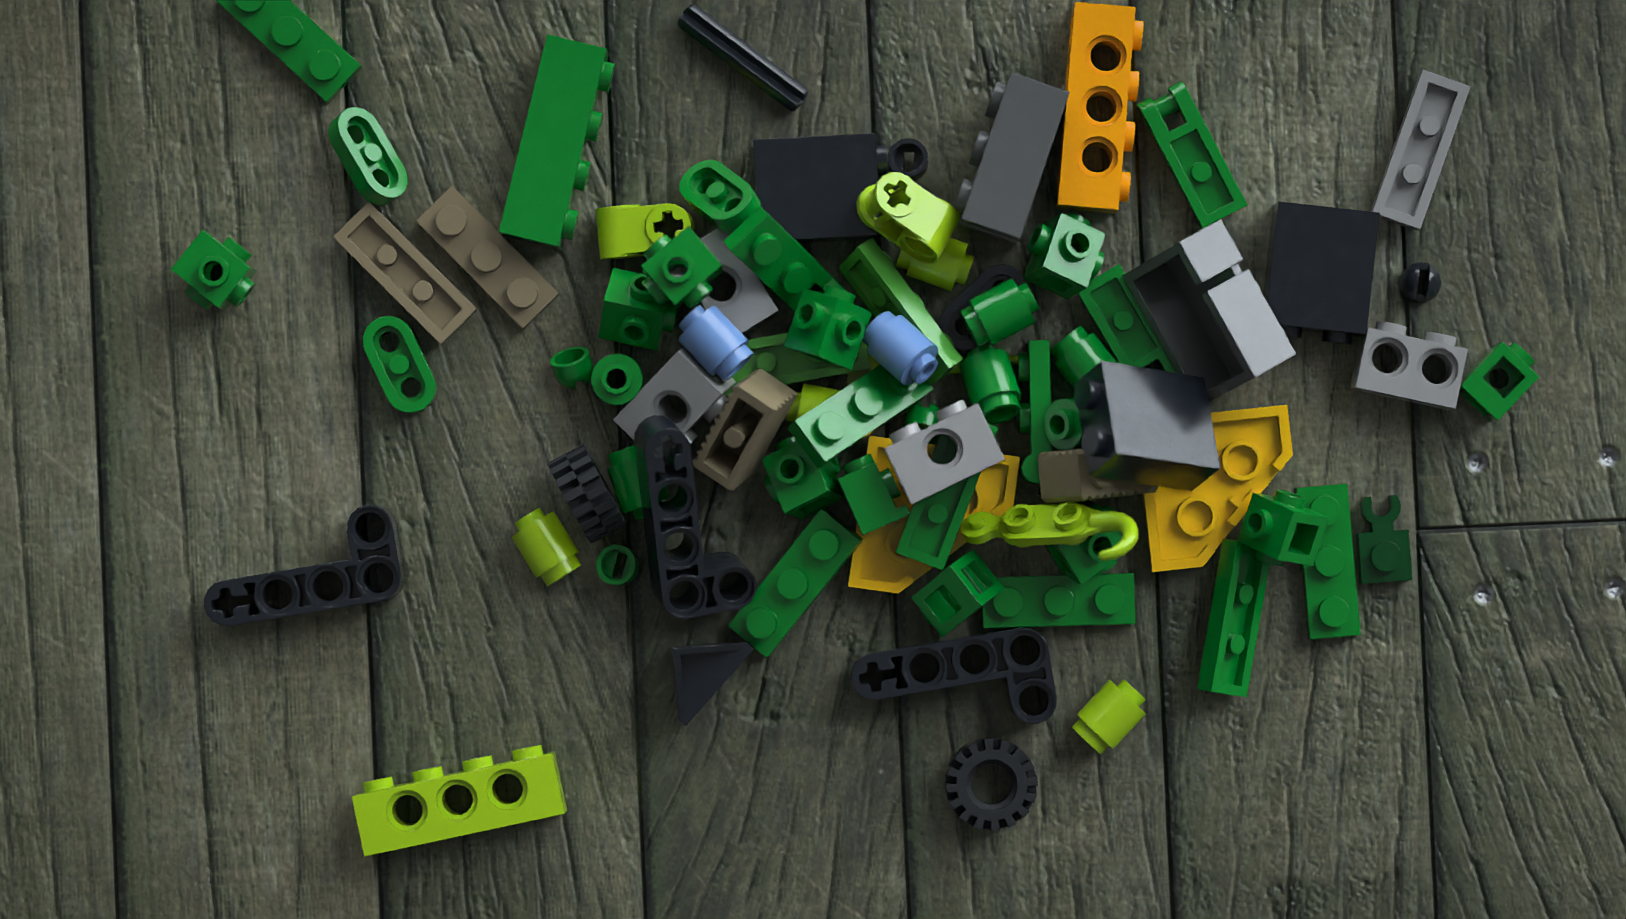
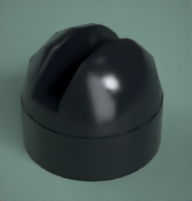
[888,138,929,182]
[1399,262,1441,303]

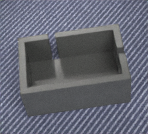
[954,72,1070,246]
[1122,220,1296,402]

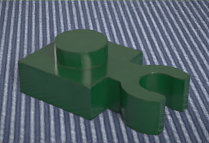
[1355,495,1412,584]

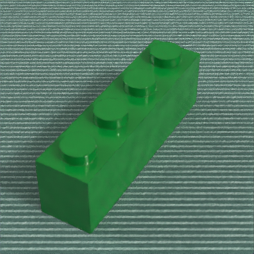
[499,34,615,250]

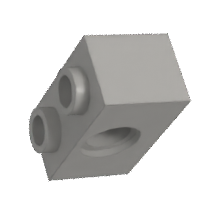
[670,228,779,335]
[613,347,736,458]
[883,400,1005,505]

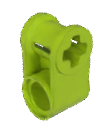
[856,172,961,264]
[595,203,695,260]

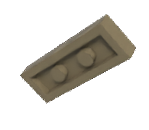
[416,186,560,330]
[333,202,478,345]

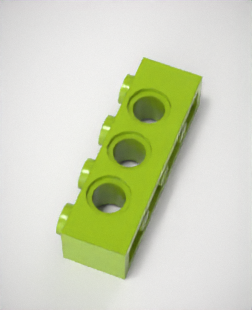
[351,745,567,857]

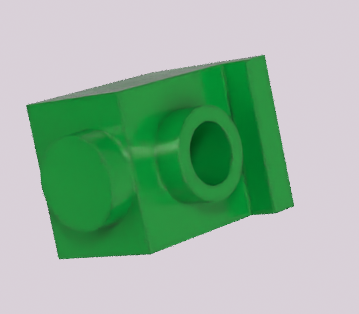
[1459,341,1540,422]
[838,453,910,535]
[911,549,1005,638]

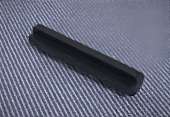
[677,4,808,111]

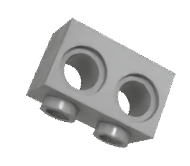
[1349,321,1468,410]

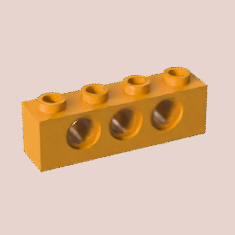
[1055,2,1143,214]

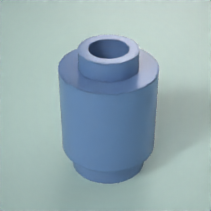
[678,305,754,382]
[862,311,938,385]

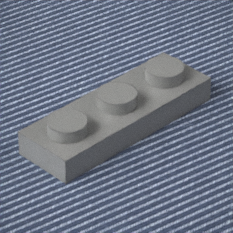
[1371,69,1471,231]

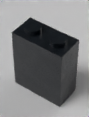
[753,133,887,243]
[1263,201,1380,345]
[1074,361,1220,491]

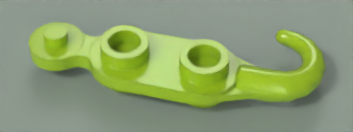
[961,502,1139,561]

